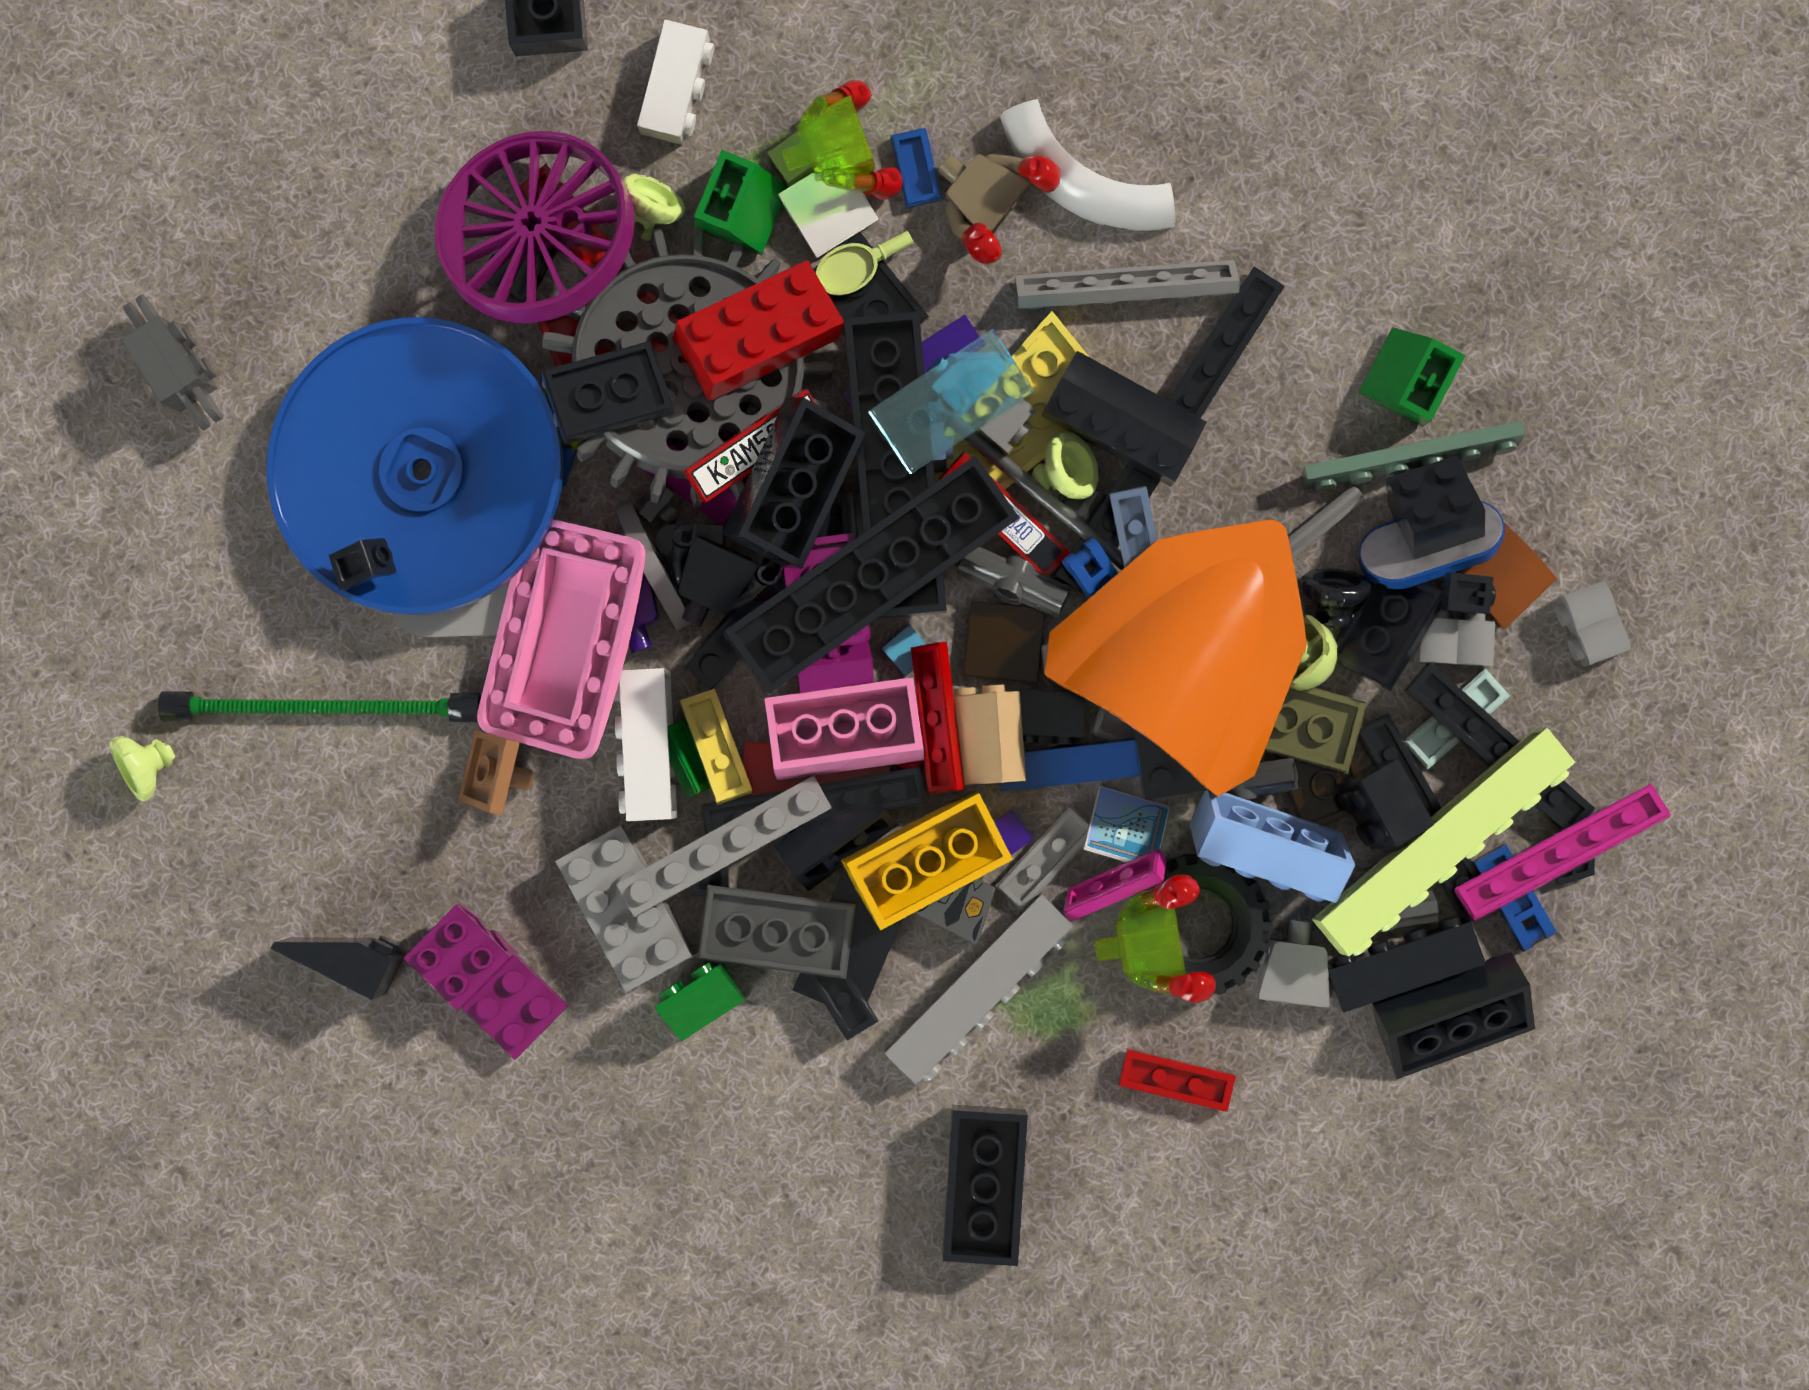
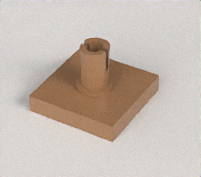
[458,729,534,815]

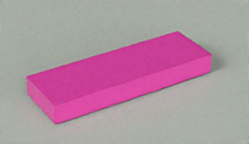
[1063,849,1167,922]

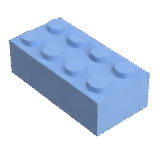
[1189,790,1355,903]

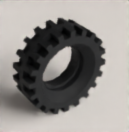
[1127,853,1273,995]

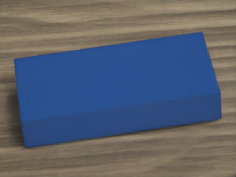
[890,128,942,209]

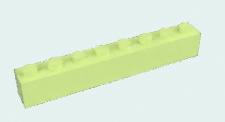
[1312,728,1575,956]

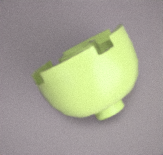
[1289,615,1337,691]

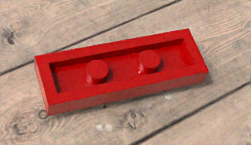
[1118,1048,1236,1112]

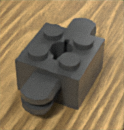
[120,294,223,431]

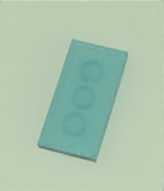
[868,329,1034,475]

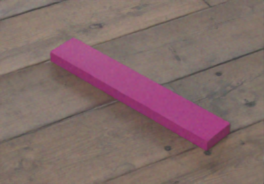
[1454,783,1671,923]

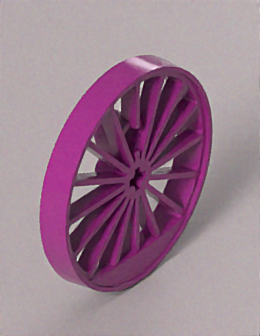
[435,131,634,323]

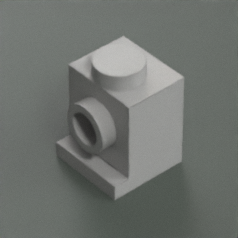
[979,395,1035,457]

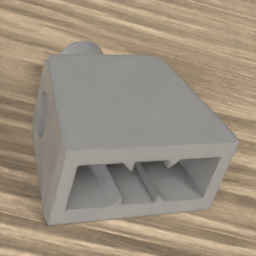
[1254,919,1330,1008]

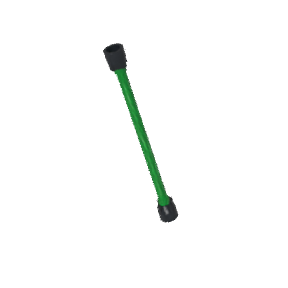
[158,691,481,722]

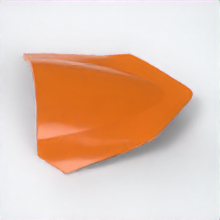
[1044,520,1307,797]

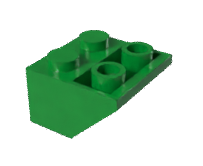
[693,149,788,256]
[1358,327,1466,427]
[654,961,746,1041]

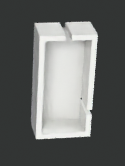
[614,668,678,821]

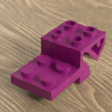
[783,533,874,693]
[403,903,569,1060]

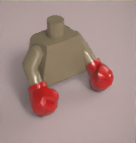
[938,154,1061,265]

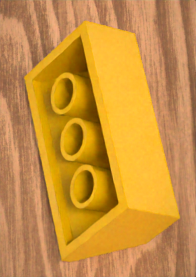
[841,791,1013,930]

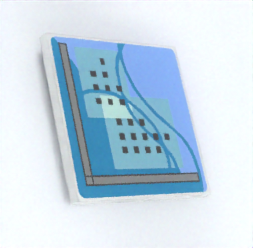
[1084,786,1170,862]

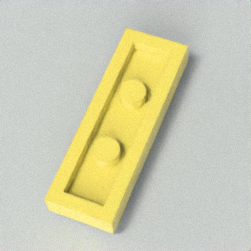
[680,689,752,805]

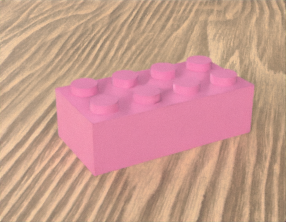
[765,677,924,781]

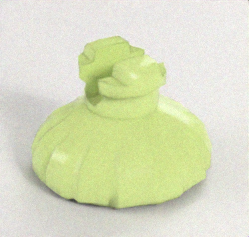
[624,174,686,241]
[1031,431,1099,499]
[109,736,175,802]

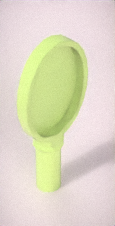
[816,231,914,296]

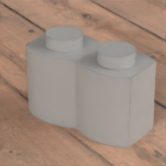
[1555,580,1631,667]
[1414,611,1495,667]

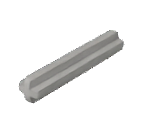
[1288,486,1365,559]

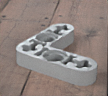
[614,501,691,631]

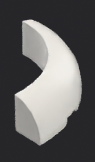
[1000,99,1176,231]

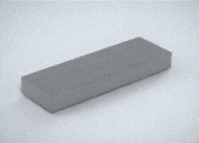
[995,805,1090,911]

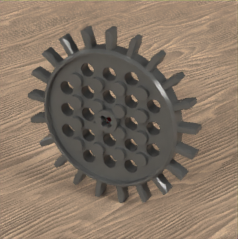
[542,228,833,507]

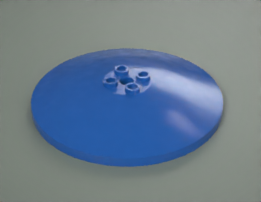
[267,317,564,615]

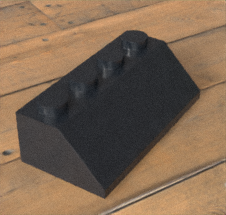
[1042,351,1207,487]
[1372,952,1535,1079]

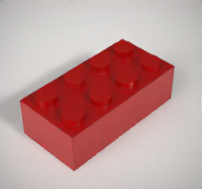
[673,260,845,402]

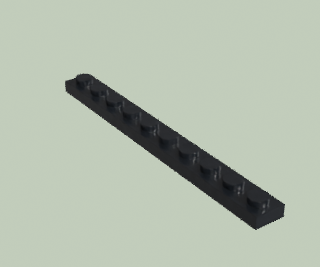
[1055,266,1285,595]

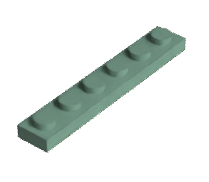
[1301,421,1526,492]

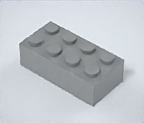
[555,824,695,992]

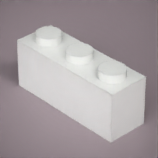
[637,20,714,145]

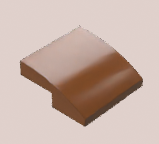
[1454,523,1557,630]

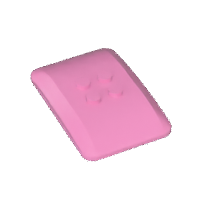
[477,519,645,759]

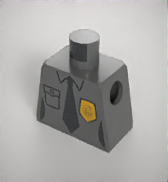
[914,875,996,945]

